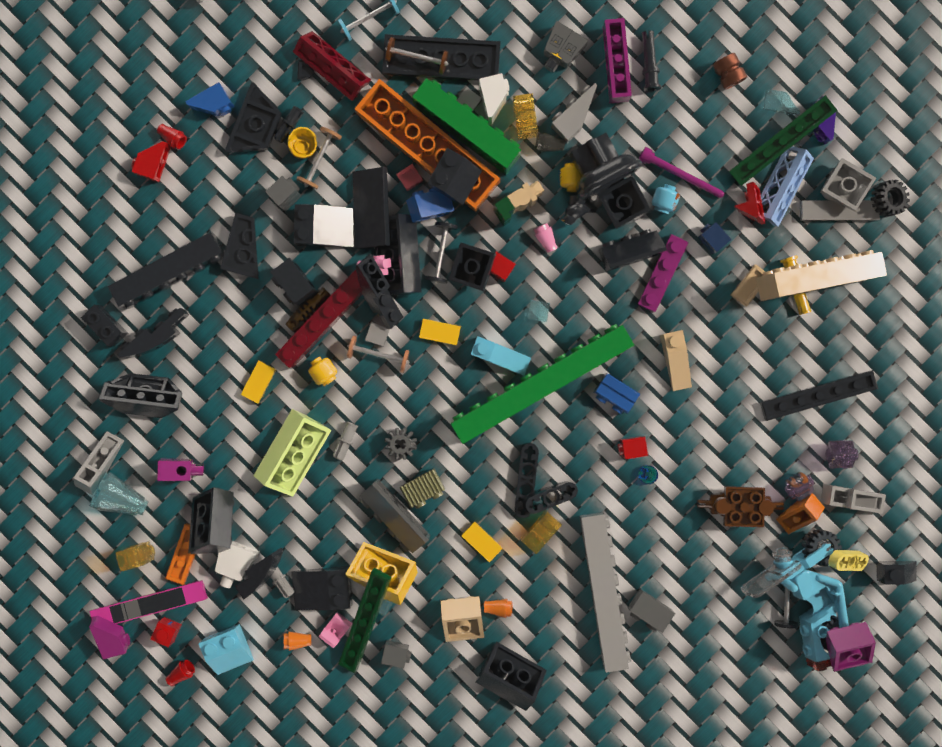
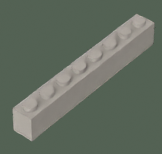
[580,512,631,673]

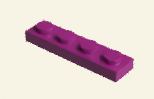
[637,234,689,313]

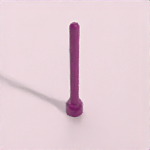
[638,146,724,198]

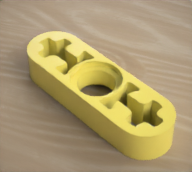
[828,550,869,571]

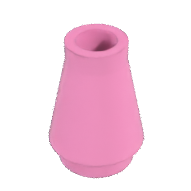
[534,223,557,253]

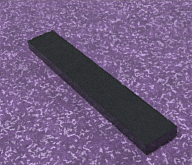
[760,370,878,421]

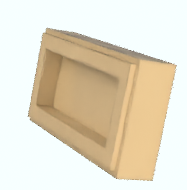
[731,264,765,307]

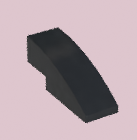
[235,548,283,600]

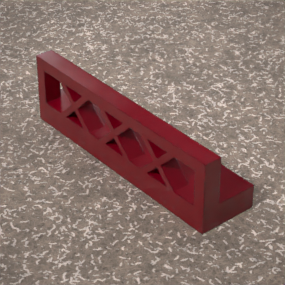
[293,31,371,101]

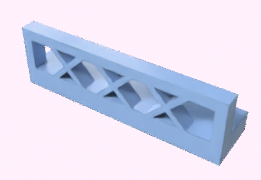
[761,146,814,227]

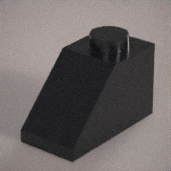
[876,561,917,585]

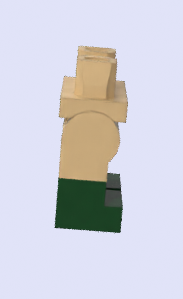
[493,181,544,227]

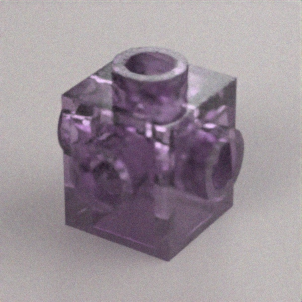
[825,440,858,469]

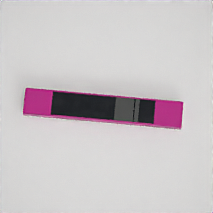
[89,580,208,624]

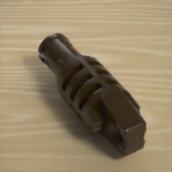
[285,287,331,333]

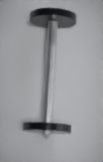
[425,221,458,285]
[774,567,798,629]

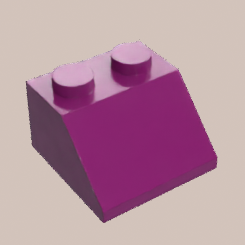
[826,622,876,672]

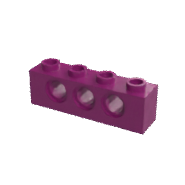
[602,18,632,103]

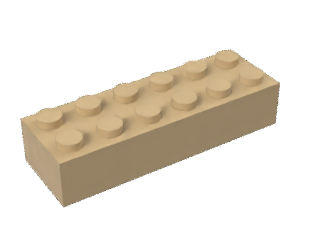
[756,250,887,301]

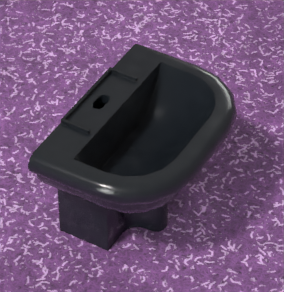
[569,133,642,202]

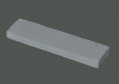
[800,200,880,221]

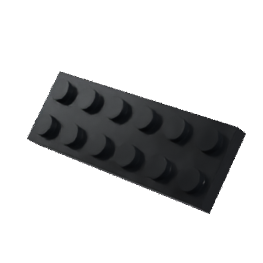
[382,34,501,81]

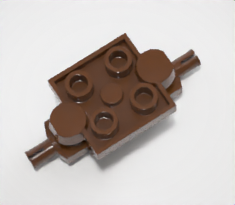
[697,486,784,527]

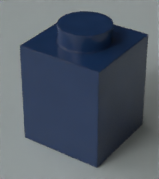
[698,222,732,254]

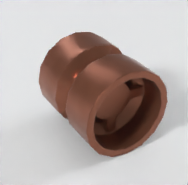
[712,53,747,90]

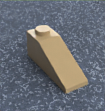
[660,330,692,391]

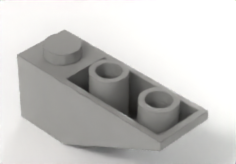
[551,83,597,144]

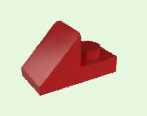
[734,182,765,225]

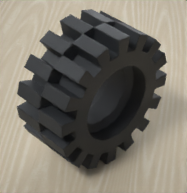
[871,179,910,217]

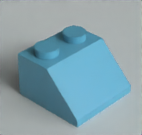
[199,624,254,675]

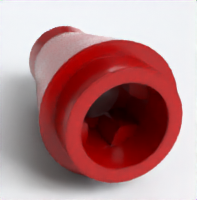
[157,124,187,149]
[165,660,195,686]

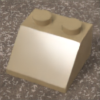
[441,596,484,642]

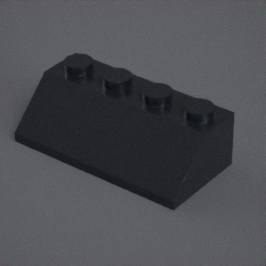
[375,214,422,296]

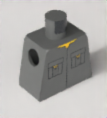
[544,21,588,73]

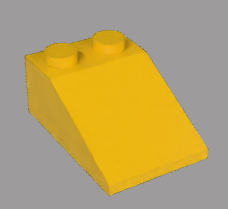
[345,542,418,605]

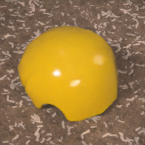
[287,127,317,159]

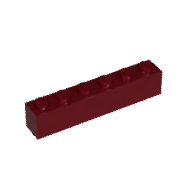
[275,269,363,368]

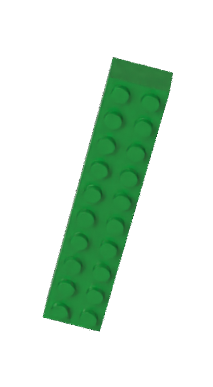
[451,324,634,444]

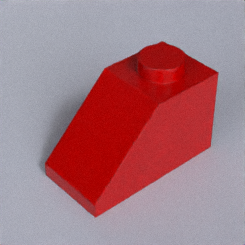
[131,141,171,182]

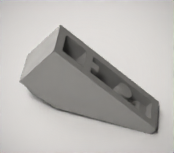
[73,431,124,495]

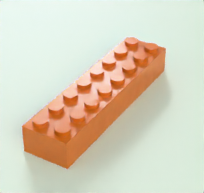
[355,79,500,212]

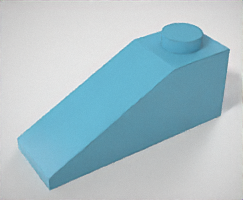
[470,336,531,376]

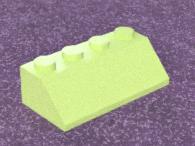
[253,409,331,497]

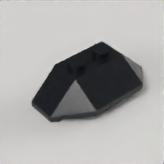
[99,373,182,418]

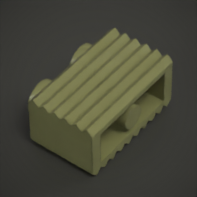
[400,468,445,509]

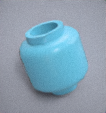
[651,184,680,214]

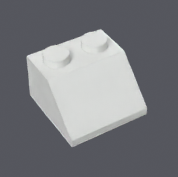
[479,73,509,126]

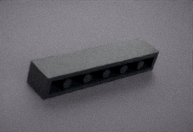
[108,232,225,309]

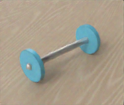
[338,0,400,41]

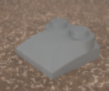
[820,158,876,211]

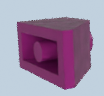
[89,616,130,660]

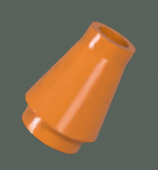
[484,599,513,618]
[284,631,311,651]

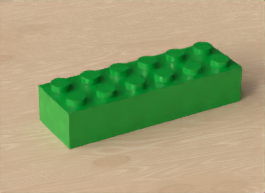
[412,78,521,175]

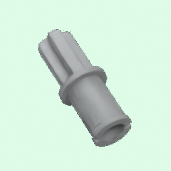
[333,421,358,460]
[271,566,294,598]

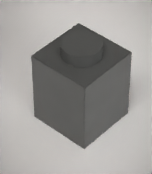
[381,640,412,668]

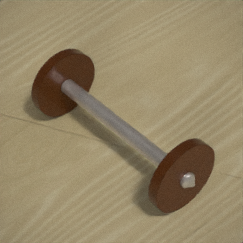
[385,37,448,75]

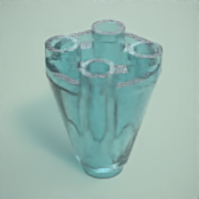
[89,472,149,515]

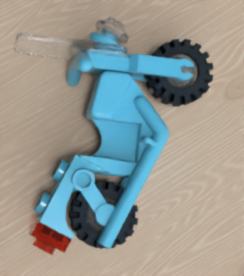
[741,529,850,671]

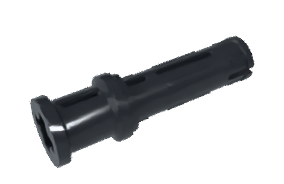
[641,30,661,92]

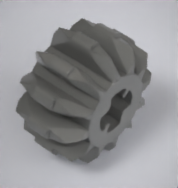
[385,428,417,460]

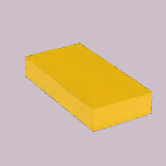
[419,319,461,345]
[241,360,277,404]
[461,521,503,562]

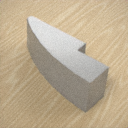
[820,484,886,514]

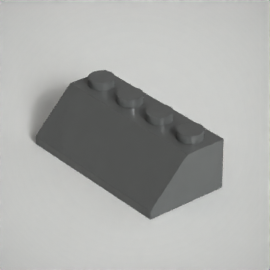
[360,479,430,553]

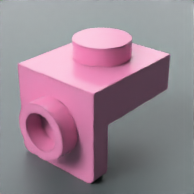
[319,612,353,648]

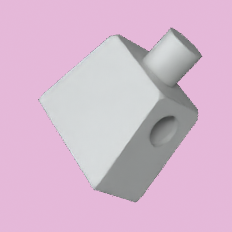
[215,541,260,588]

